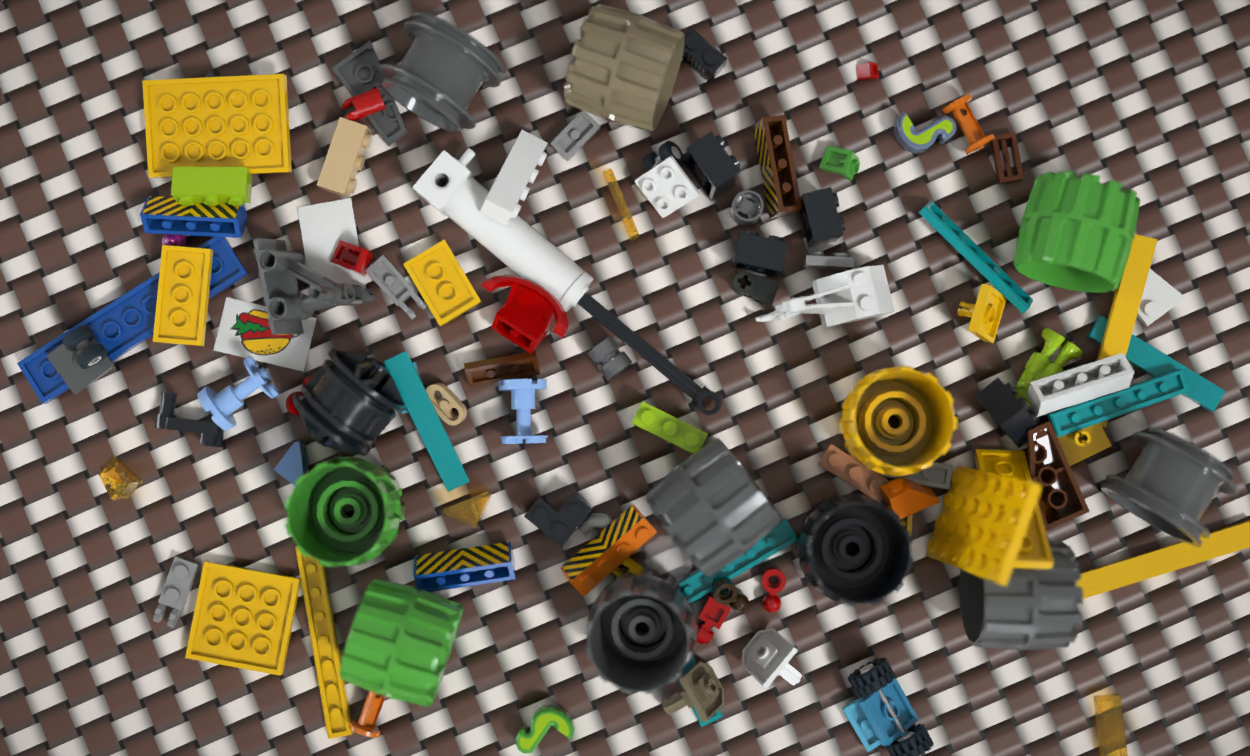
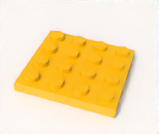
[185,561,301,676]

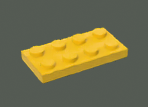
[153,245,213,346]

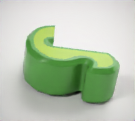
[515,705,575,754]

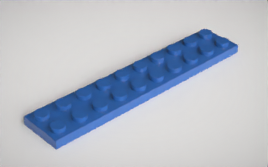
[17,237,249,404]

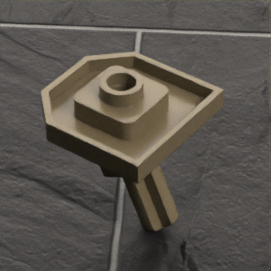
[662,661,724,723]

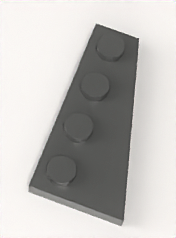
[332,41,408,146]

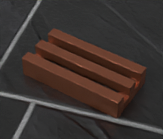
[990,132,1024,184]

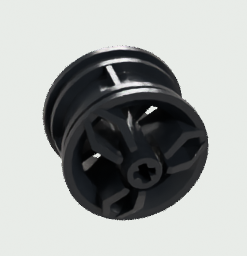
[292,348,406,456]

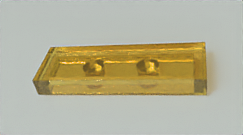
[603,168,639,242]
[1093,693,1128,756]

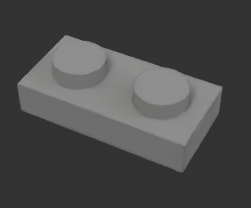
[550,110,600,162]
[803,252,854,270]

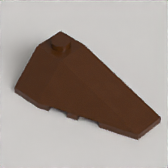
[1027,421,1090,531]

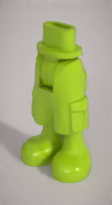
[1015,328,1083,406]

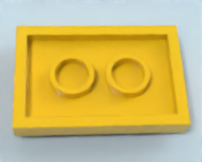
[403,240,482,326]

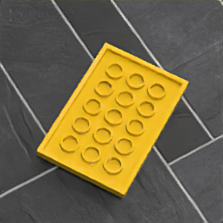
[142,74,292,178]
[925,465,1042,586]

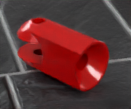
[342,87,386,121]

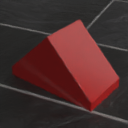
[330,240,374,277]

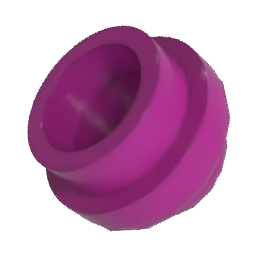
[162,234,187,247]

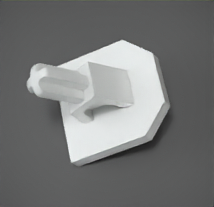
[742,628,802,689]

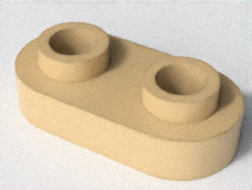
[426,383,467,426]

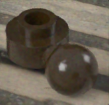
[711,578,749,612]

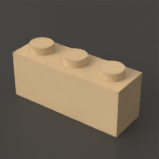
[317,117,373,198]

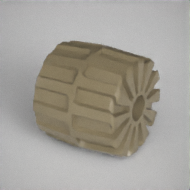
[564,4,685,131]

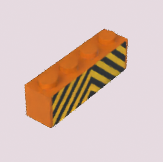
[561,504,657,596]

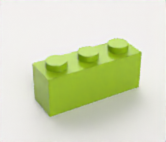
[171,167,252,206]
[632,401,708,454]

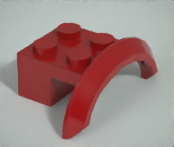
[481,275,568,354]

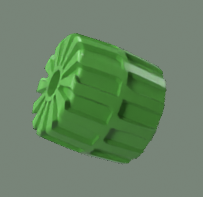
[1013,171,1140,293]
[285,457,406,567]
[339,579,463,706]

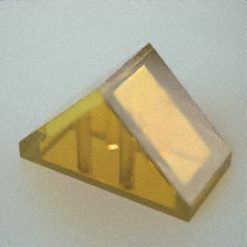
[99,457,143,501]
[442,491,492,528]

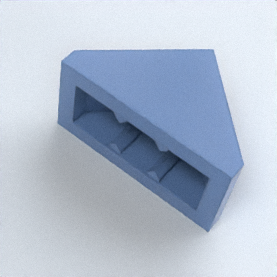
[273,441,309,486]

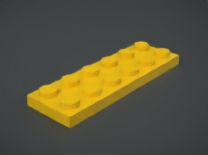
[974,449,1054,569]

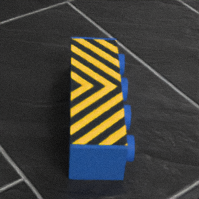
[140,196,248,238]
[414,542,515,592]

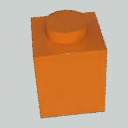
[880,477,940,520]

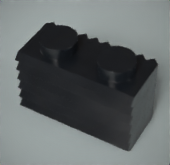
[682,28,727,82]

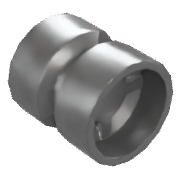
[730,190,764,226]
[587,335,632,381]

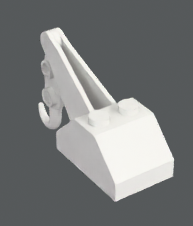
[755,265,895,329]

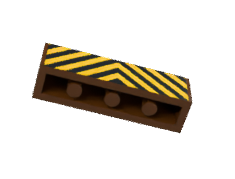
[753,115,802,219]

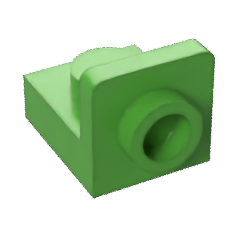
[819,145,860,181]

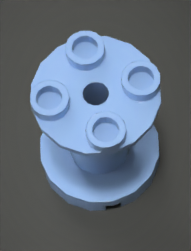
[197,355,280,431]
[498,379,548,444]

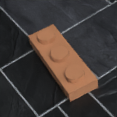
[817,444,890,502]

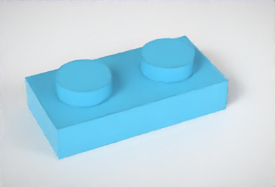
[842,696,881,752]

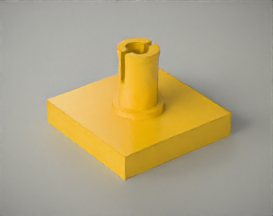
[957,284,1007,344]
[1057,423,1112,466]

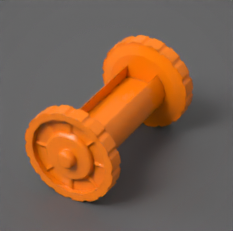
[942,94,995,155]
[348,691,386,738]

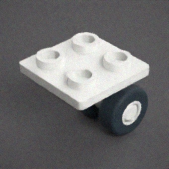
[635,141,700,218]

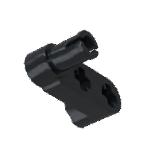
[155,392,224,447]

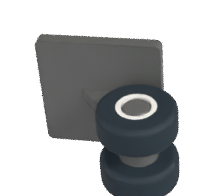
[47,326,115,394]

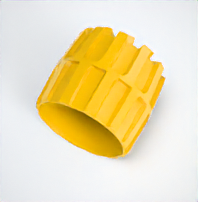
[838,366,957,476]

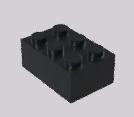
[684,131,741,201]

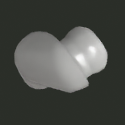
[578,513,614,536]

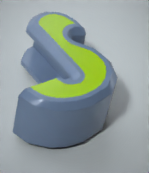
[894,112,956,154]

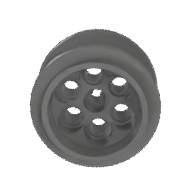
[378,12,505,133]
[1101,428,1238,547]

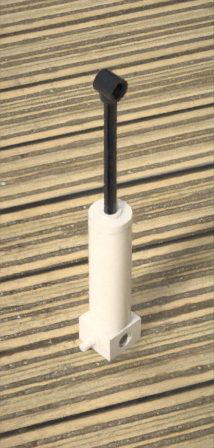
[412,148,722,415]

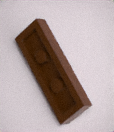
[464,351,540,387]

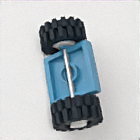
[847,657,934,756]

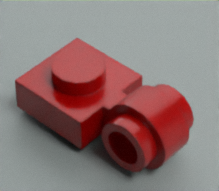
[696,596,731,645]

